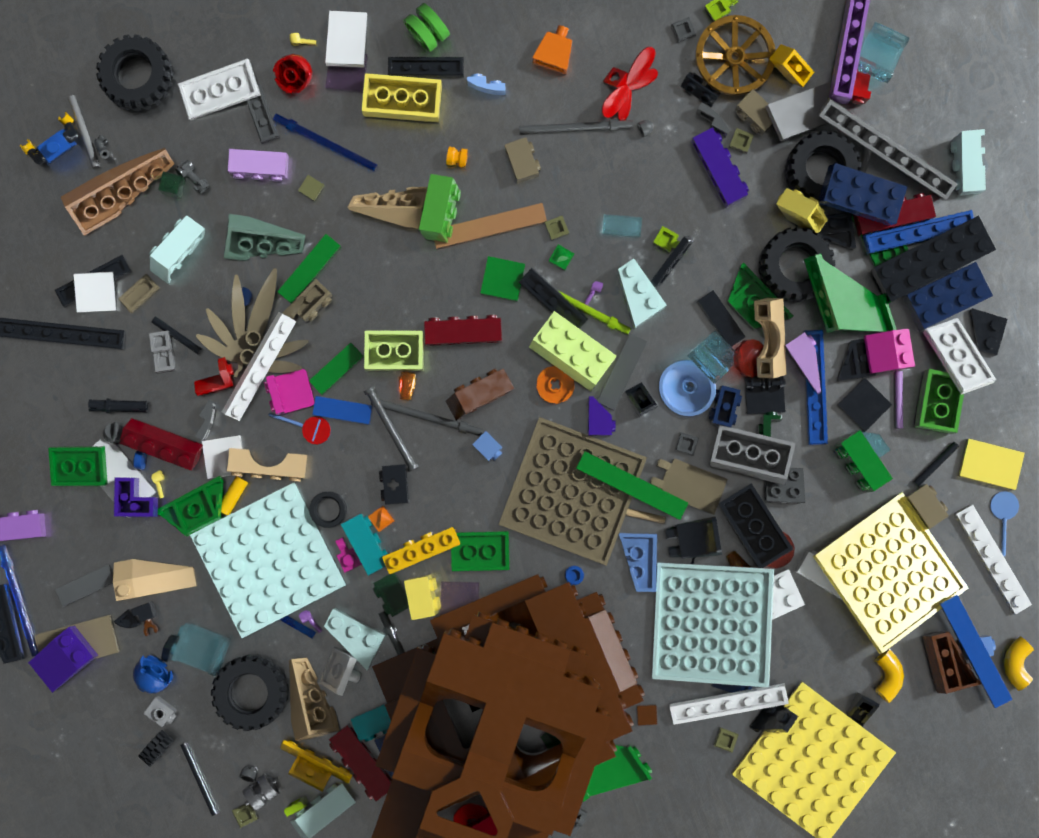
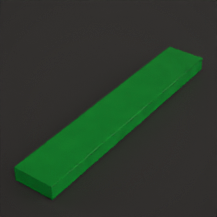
[576,452,688,520]

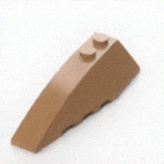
[61,148,174,235]

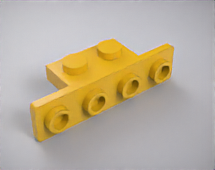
[382,527,460,574]
[280,740,353,792]

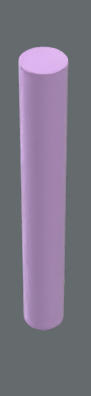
[895,371,903,429]

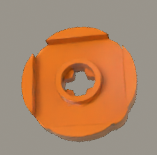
[536,366,574,404]

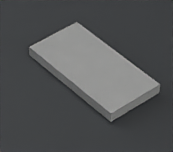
[765,82,841,141]

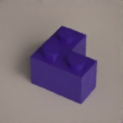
[114,477,158,517]

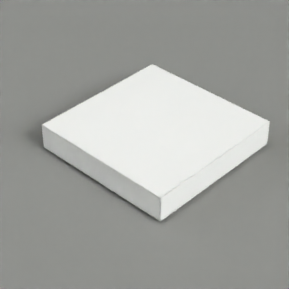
[74,272,116,312]
[202,435,245,479]

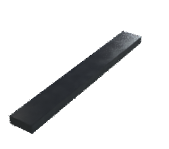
[0,318,126,350]

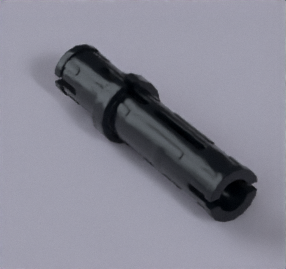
[88,398,148,414]

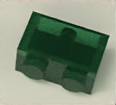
[373,572,409,617]

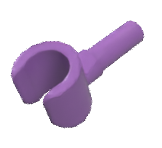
[584,281,603,305]
[299,610,322,633]

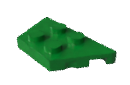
[727,262,794,330]
[158,476,223,537]

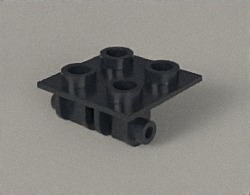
[745,376,786,414]

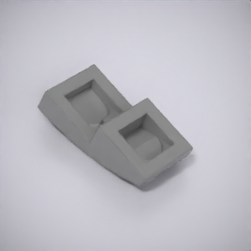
[149,331,176,373]

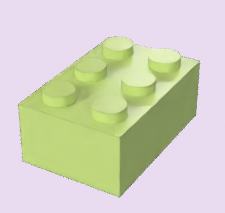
[364,331,424,371]

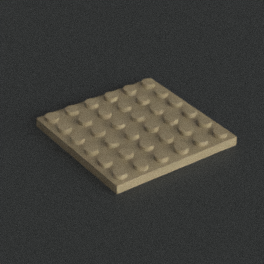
[498,417,647,566]

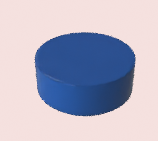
[133,451,147,470]
[565,566,584,585]

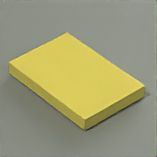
[958,439,1025,490]

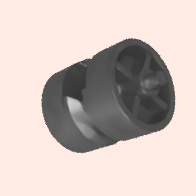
[242,773,280,811]

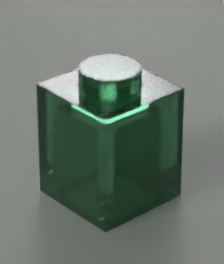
[158,171,186,198]

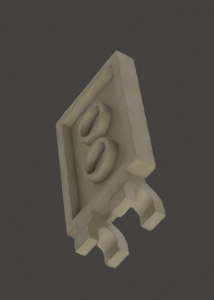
[650,458,728,515]

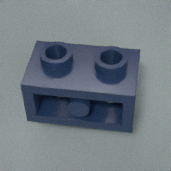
[708,385,742,427]

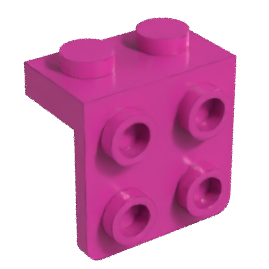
[264,369,315,415]

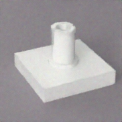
[319,647,361,696]

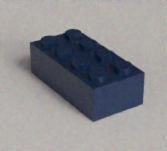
[818,163,907,226]
[903,262,993,332]

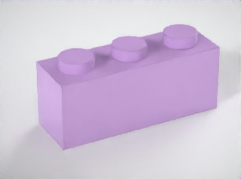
[228,149,289,181]

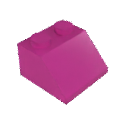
[864,329,915,374]

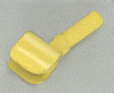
[289,33,316,46]
[151,470,165,498]

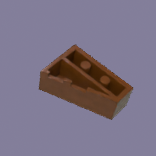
[445,368,514,421]
[923,631,981,694]

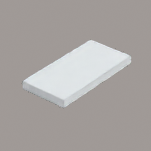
[178,59,261,120]
[923,318,996,395]
[93,437,157,502]

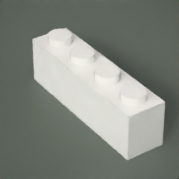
[795,550,842,599]

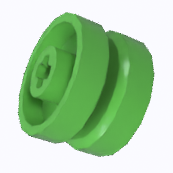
[403,3,450,53]

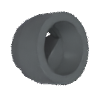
[637,120,653,137]
[239,766,256,782]

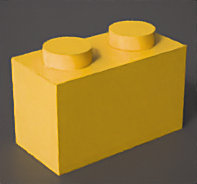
[769,44,815,87]

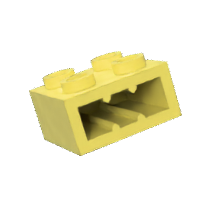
[776,188,828,234]

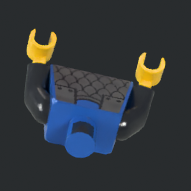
[20,112,78,165]

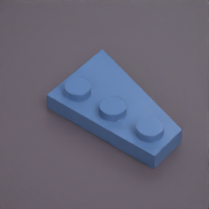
[619,533,657,592]

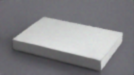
[325,11,368,68]

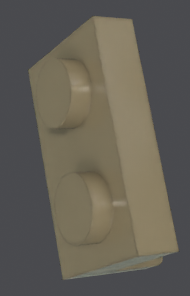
[295,279,333,323]

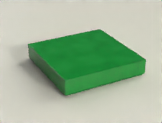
[480,256,525,302]

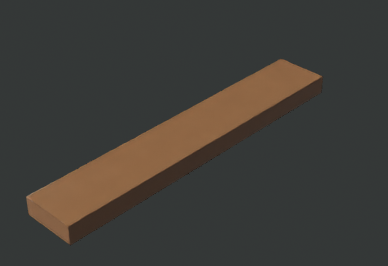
[434,203,547,249]

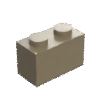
[735,89,773,135]
[505,137,541,184]
[905,484,949,529]

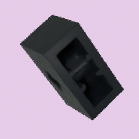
[379,464,409,505]

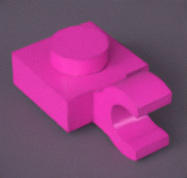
[335,537,362,573]

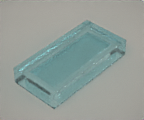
[603,214,642,237]

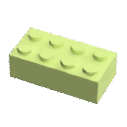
[529,311,616,392]

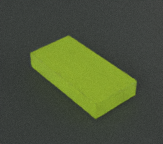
[284,796,309,817]

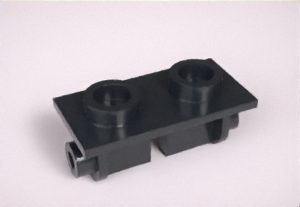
[681,72,721,107]

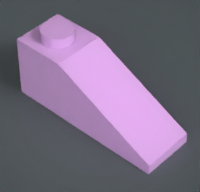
[785,332,821,395]

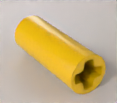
[221,476,249,515]

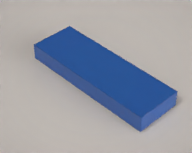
[312,396,373,425]

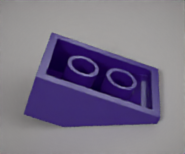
[28,625,99,693]

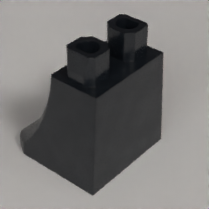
[665,516,722,559]

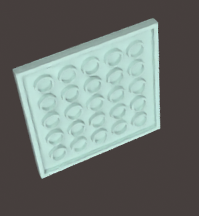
[190,483,346,638]
[652,563,774,687]

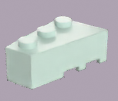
[950,129,986,195]
[149,215,205,284]
[617,258,667,329]
[324,608,386,670]
[290,784,356,838]

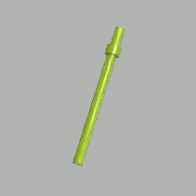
[559,291,631,335]

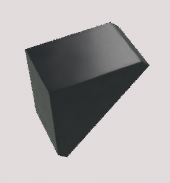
[625,382,658,417]
[846,692,880,727]

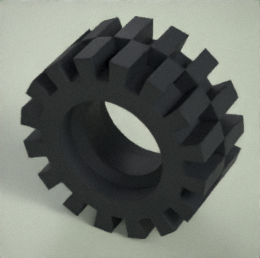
[138,730,174,767]

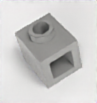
[143,696,177,727]

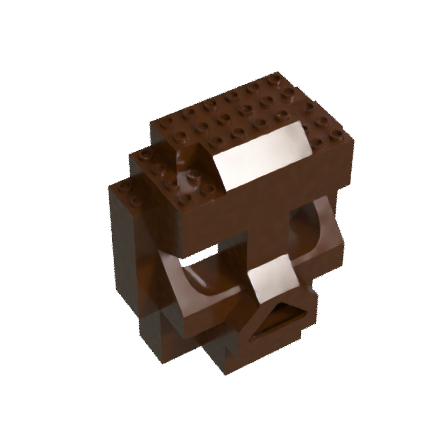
[372,574,645,812]
[371,612,612,838]

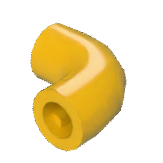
[1004,636,1034,691]
[875,649,904,703]

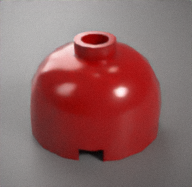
[273,54,312,93]

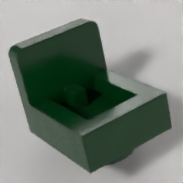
[757,412,782,437]

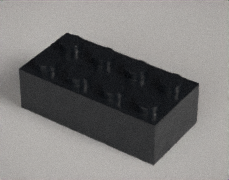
[718,483,793,568]

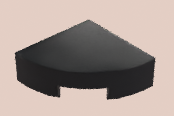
[113,609,142,628]
[161,634,177,663]

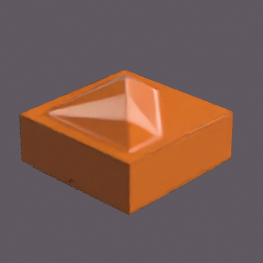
[368,505,395,532]

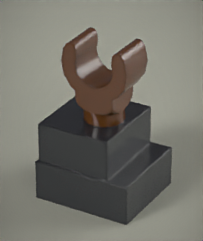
[131,601,158,636]

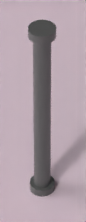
[364,386,419,472]

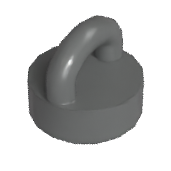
[103,422,122,443]

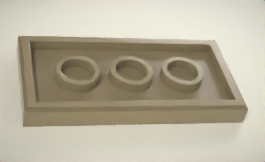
[34,615,120,659]

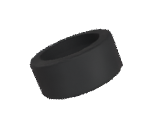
[309,492,347,528]

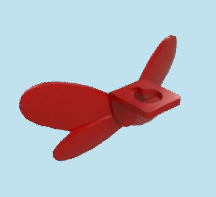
[602,47,658,121]

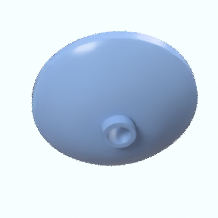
[659,360,716,416]

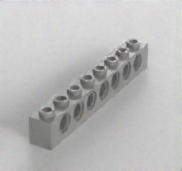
[818,98,958,200]

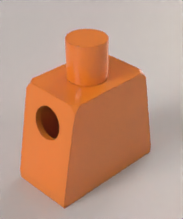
[532,25,572,74]

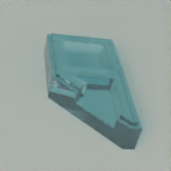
[854,430,890,458]

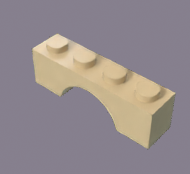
[754,298,787,378]
[227,448,307,482]

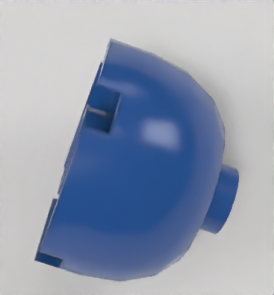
[133,655,173,694]

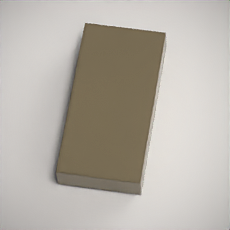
[118,274,160,314]

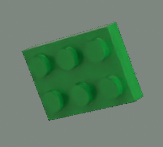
[48,446,108,486]
[451,531,510,571]

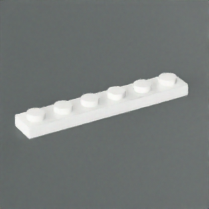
[222,312,296,421]
[955,505,1032,614]
[670,683,789,725]

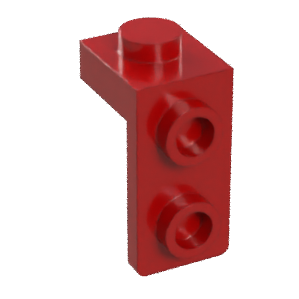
[850,64,872,105]
[194,357,234,396]

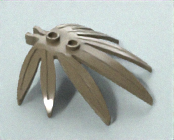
[196,268,309,378]

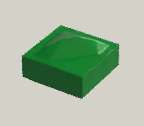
[549,244,575,271]

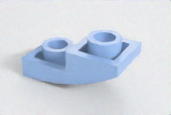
[467,74,506,95]

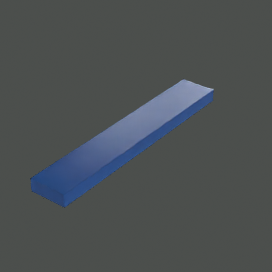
[863,210,974,255]
[803,330,828,445]
[939,595,1013,708]

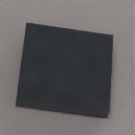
[838,378,892,432]

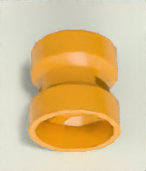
[446,146,468,168]

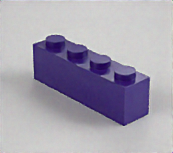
[691,127,749,208]

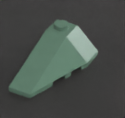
[224,214,305,260]

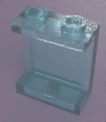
[857,22,910,83]
[688,331,741,384]
[170,622,232,676]

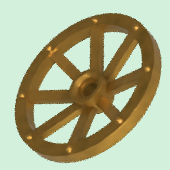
[695,15,776,95]

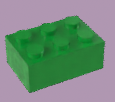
[834,430,893,492]

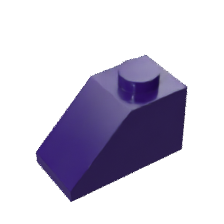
[588,396,616,436]

